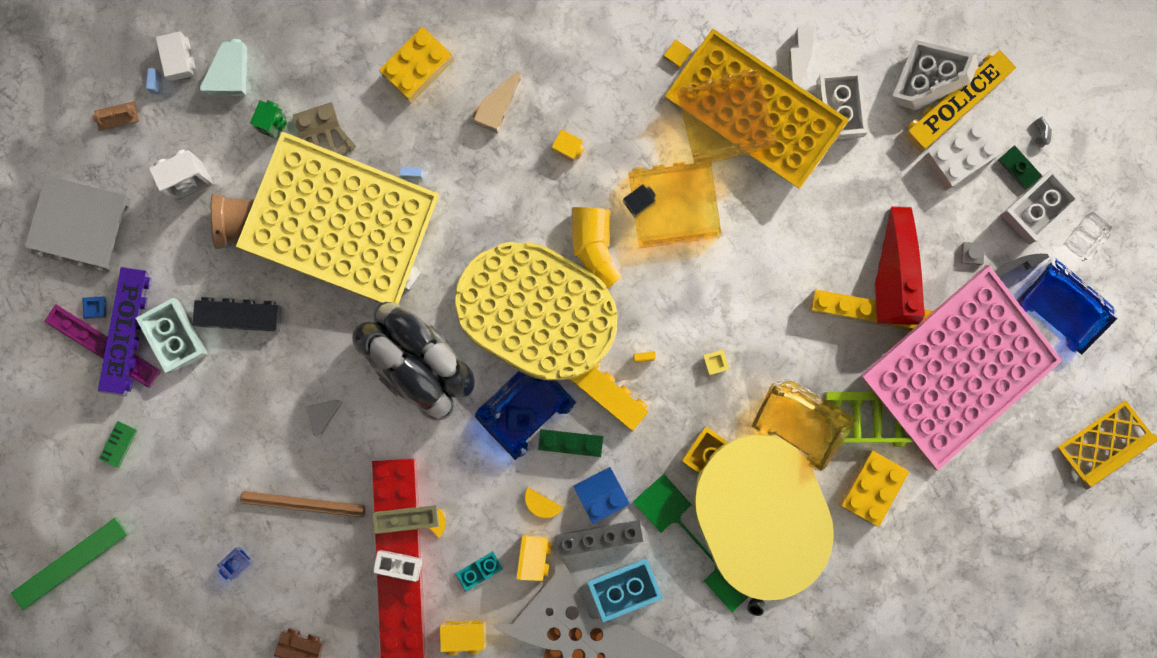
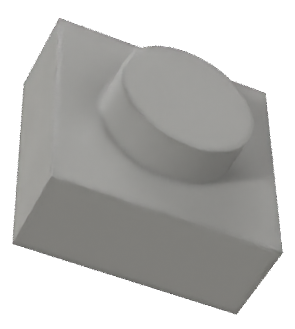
[961,242,985,265]

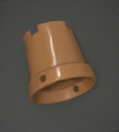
[211,194,255,249]

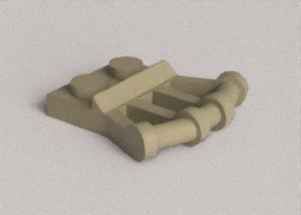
[293,102,356,155]

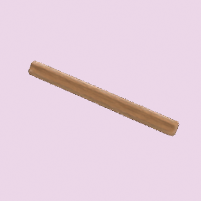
[240,491,366,518]

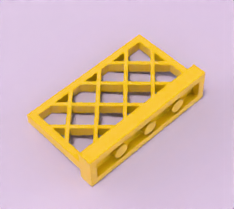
[1057,400,1157,490]

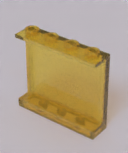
[677,69,777,168]
[628,159,722,249]

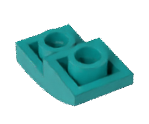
[454,551,503,592]

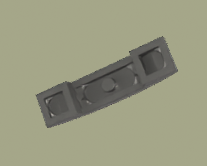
[994,253,1049,278]

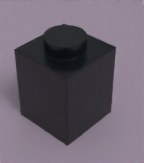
[623,184,656,218]

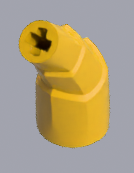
[571,207,622,288]

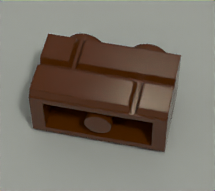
[274,627,325,658]

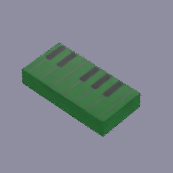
[99,421,138,468]

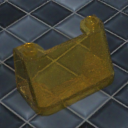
[751,379,856,471]

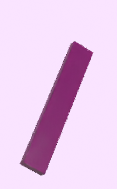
[44,304,161,388]

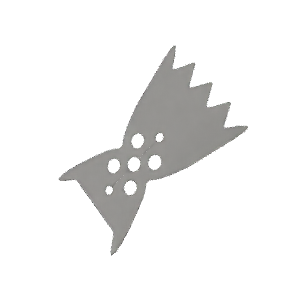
[493,553,684,658]

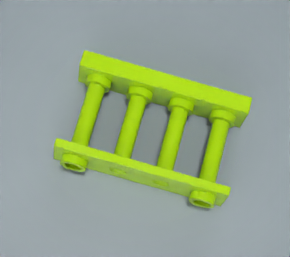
[823,392,912,447]

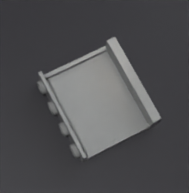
[25,175,131,272]

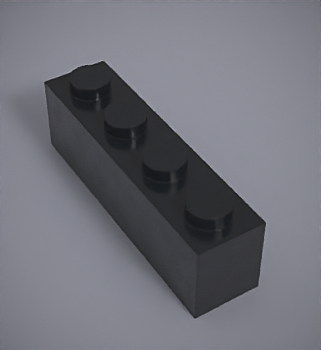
[192,297,282,332]

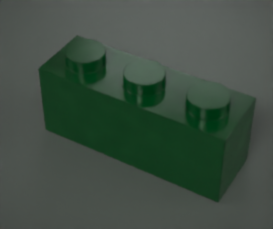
[538,429,603,457]

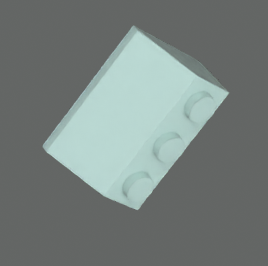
[136,298,208,373]

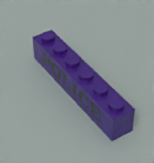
[98,267,151,397]

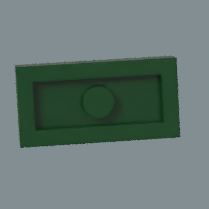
[998,145,1042,190]

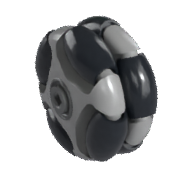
[352,302,475,421]

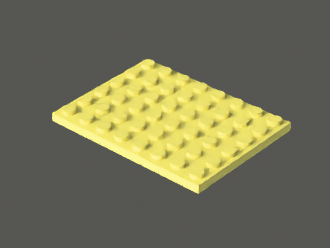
[236,132,439,304]

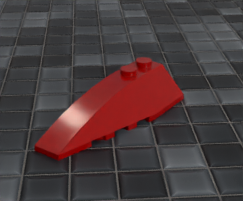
[874,206,925,325]

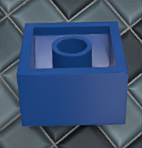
[573,467,630,524]

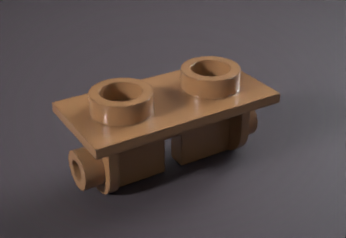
[92,101,139,131]

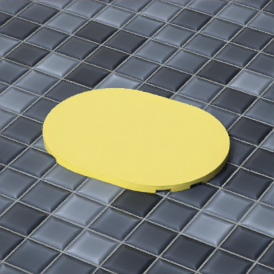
[455,242,617,380]
[694,435,834,600]

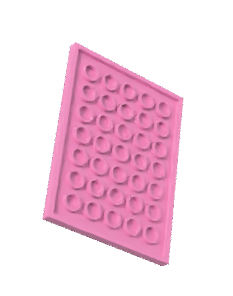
[860,265,1063,470]

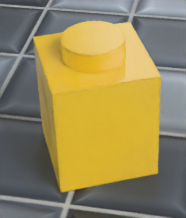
[552,129,585,162]

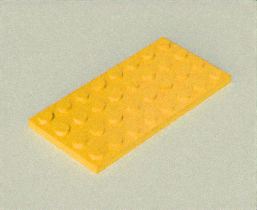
[665,28,849,190]

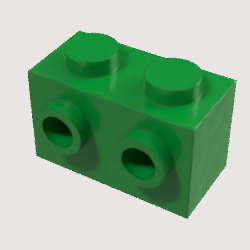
[250,100,287,140]

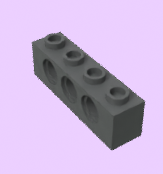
[556,520,643,557]

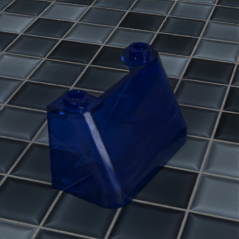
[1017,257,1118,355]
[475,371,577,460]

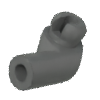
[1034,116,1052,147]

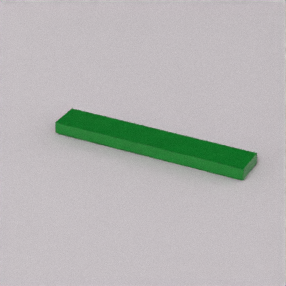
[11,517,129,610]

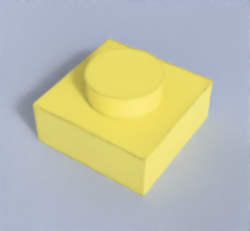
[703,349,729,375]

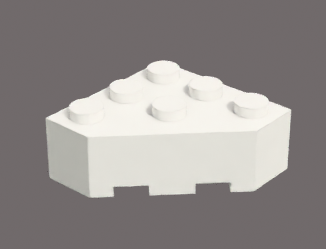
[893,40,978,110]

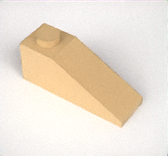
[472,71,522,133]

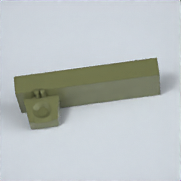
[372,505,439,534]

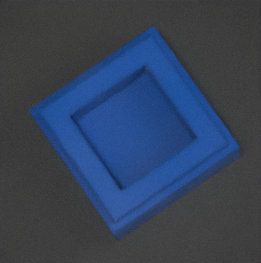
[82,296,106,319]

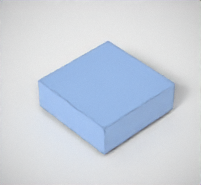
[146,68,161,94]
[400,167,423,180]

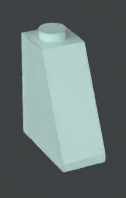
[200,39,247,96]

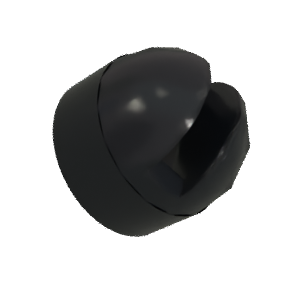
[747,598,765,616]

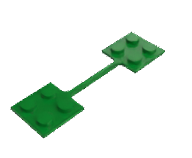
[633,474,749,612]

